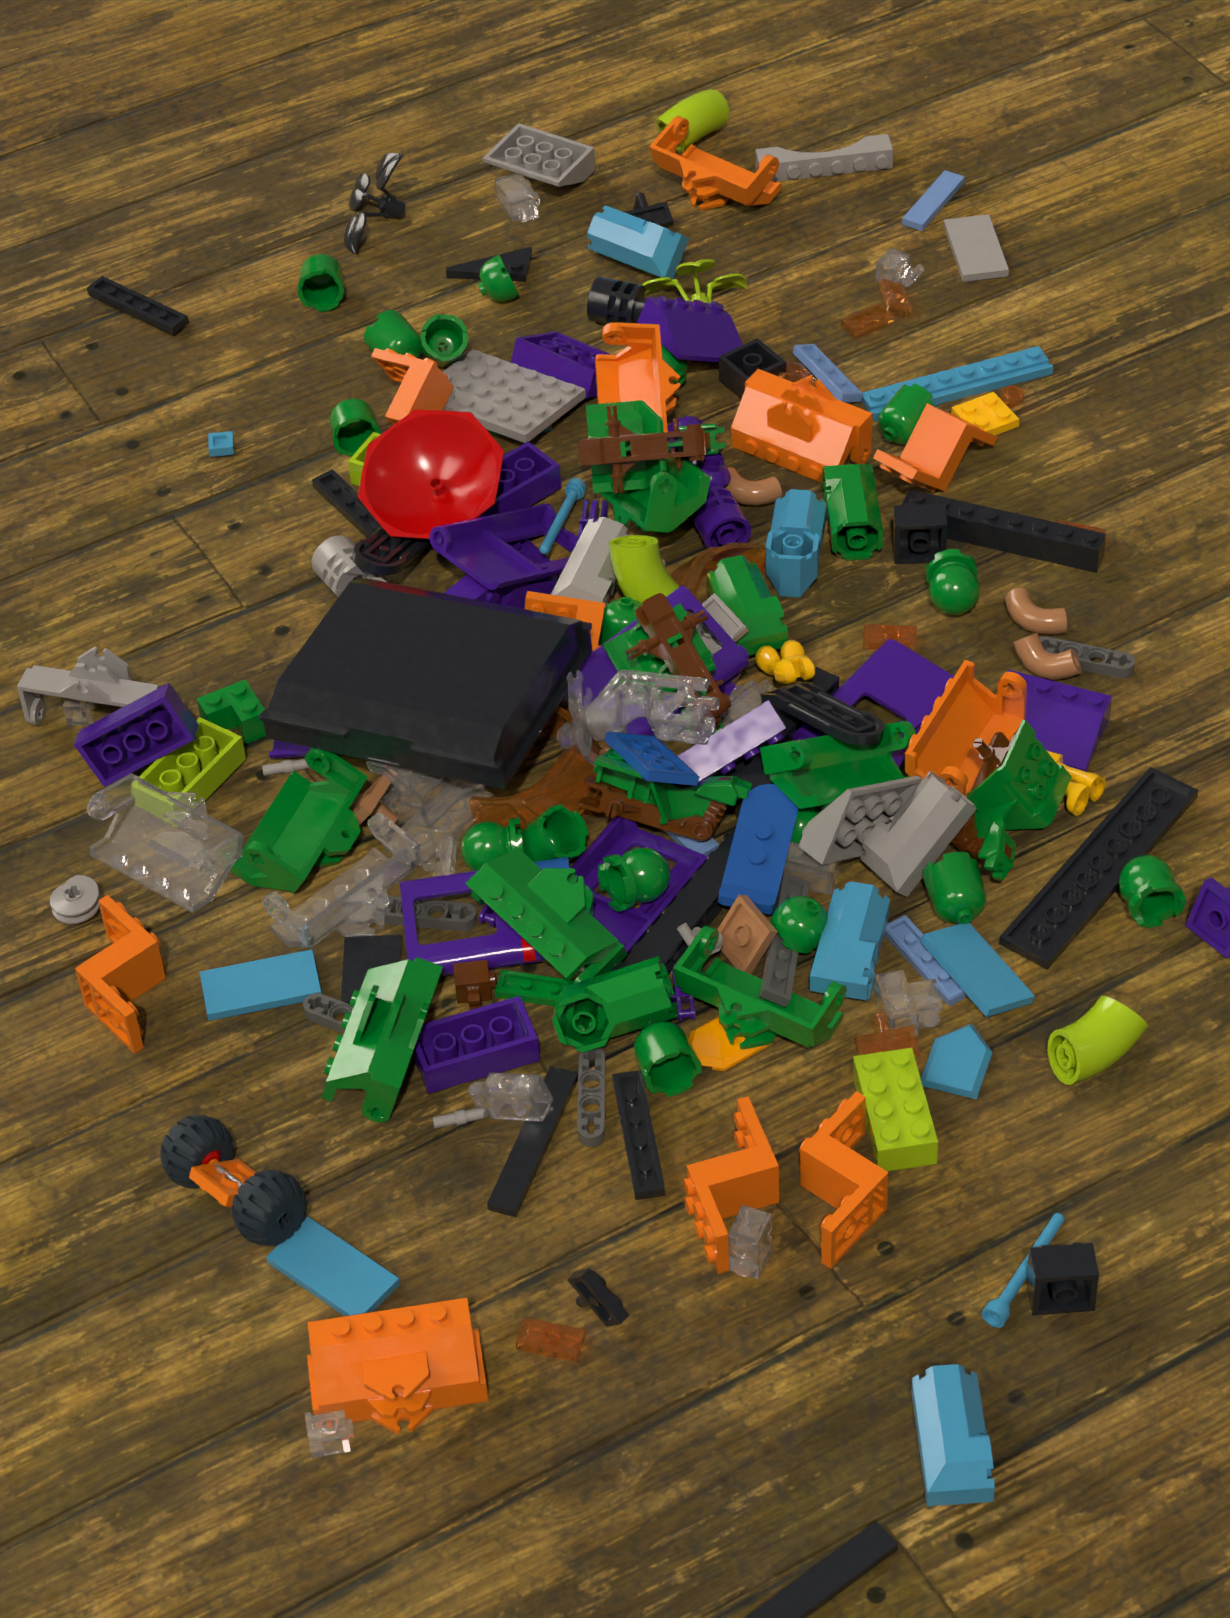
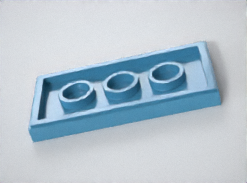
[920,923,1035,1017]
[200,949,322,1021]
[266,1217,400,1316]

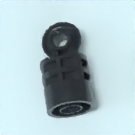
[587,277,658,324]

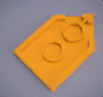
[689,1016,772,1071]

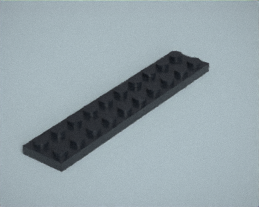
[999,767,1199,969]

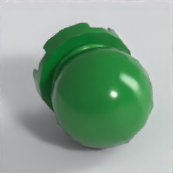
[925,549,980,616]
[461,817,524,871]
[598,848,671,912]
[1119,854,1186,928]

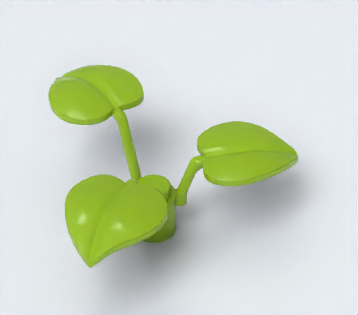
[642,259,747,303]

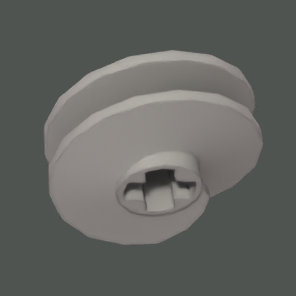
[50,875,101,924]

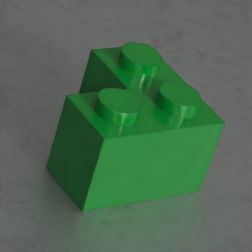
[196,680,266,744]

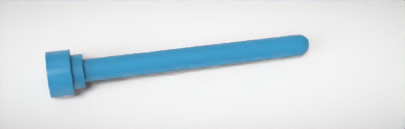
[540,478,587,554]
[981,1213,1065,1328]

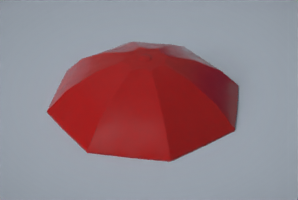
[358,410,504,539]

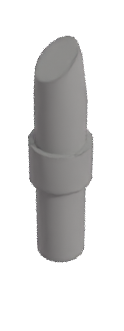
[262,759,310,776]
[432,1108,489,1129]

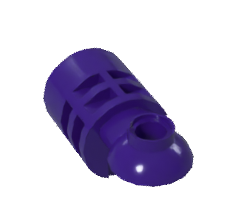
[667,416,731,487]
[690,486,751,555]

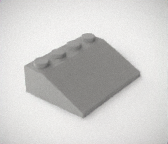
[482,123,595,187]
[798,776,922,865]

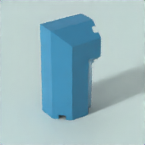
[587,205,689,280]
[766,489,827,598]
[810,881,890,1000]
[911,1364,995,1506]

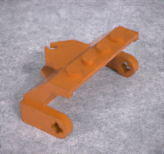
[649,116,782,210]
[595,322,681,432]
[731,369,872,483]
[905,660,1027,797]
[307,1298,488,1434]

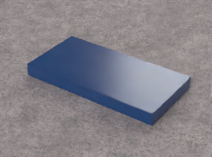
[605,731,699,786]

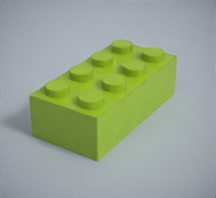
[132,717,246,827]
[853,1048,938,1171]

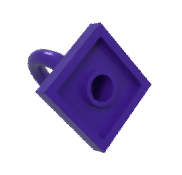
[1185,878,1230,959]

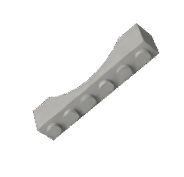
[755,134,893,182]

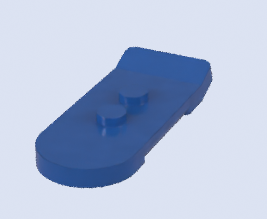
[718,784,798,914]

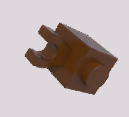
[453,960,496,1010]

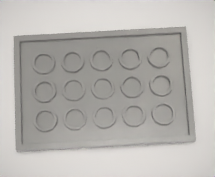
[443,350,586,443]

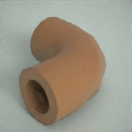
[723,467,782,506]
[1005,588,1067,635]
[1013,633,1082,680]

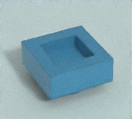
[208,431,234,457]

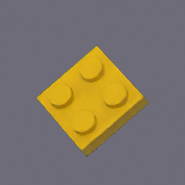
[951,392,1019,435]

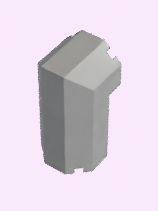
[551,517,633,607]
[860,771,977,897]

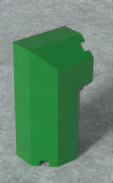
[822,464,883,561]
[707,555,788,655]
[552,956,678,1053]

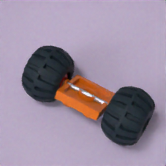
[160,1115,307,1246]

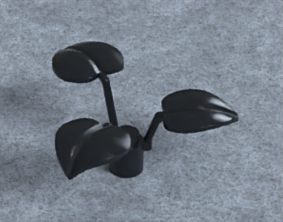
[344,153,405,254]

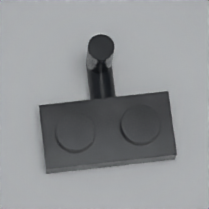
[624,192,674,227]
[567,1268,629,1327]

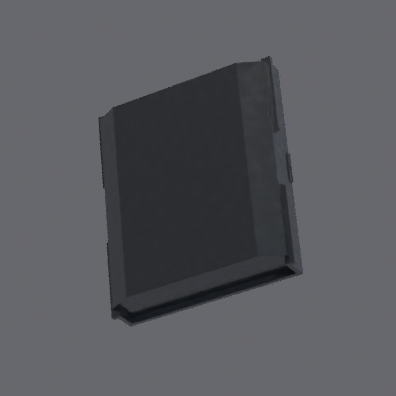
[259,578,593,790]

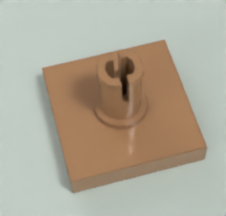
[352,770,399,830]
[717,895,778,974]

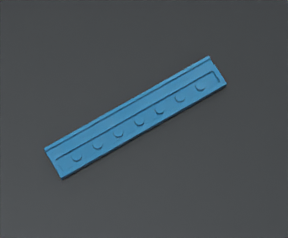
[861,346,1054,421]

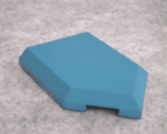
[921,1023,993,1099]

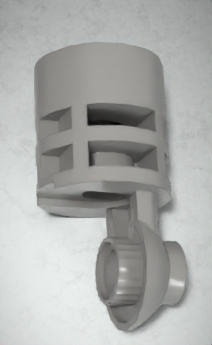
[311,535,387,597]

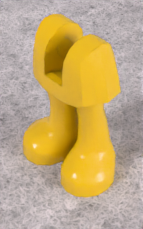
[755,640,815,684]
[1047,751,1106,816]

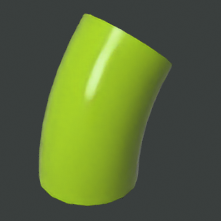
[655,89,729,152]
[609,535,679,603]
[1047,996,1148,1085]

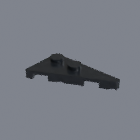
[446,247,533,282]

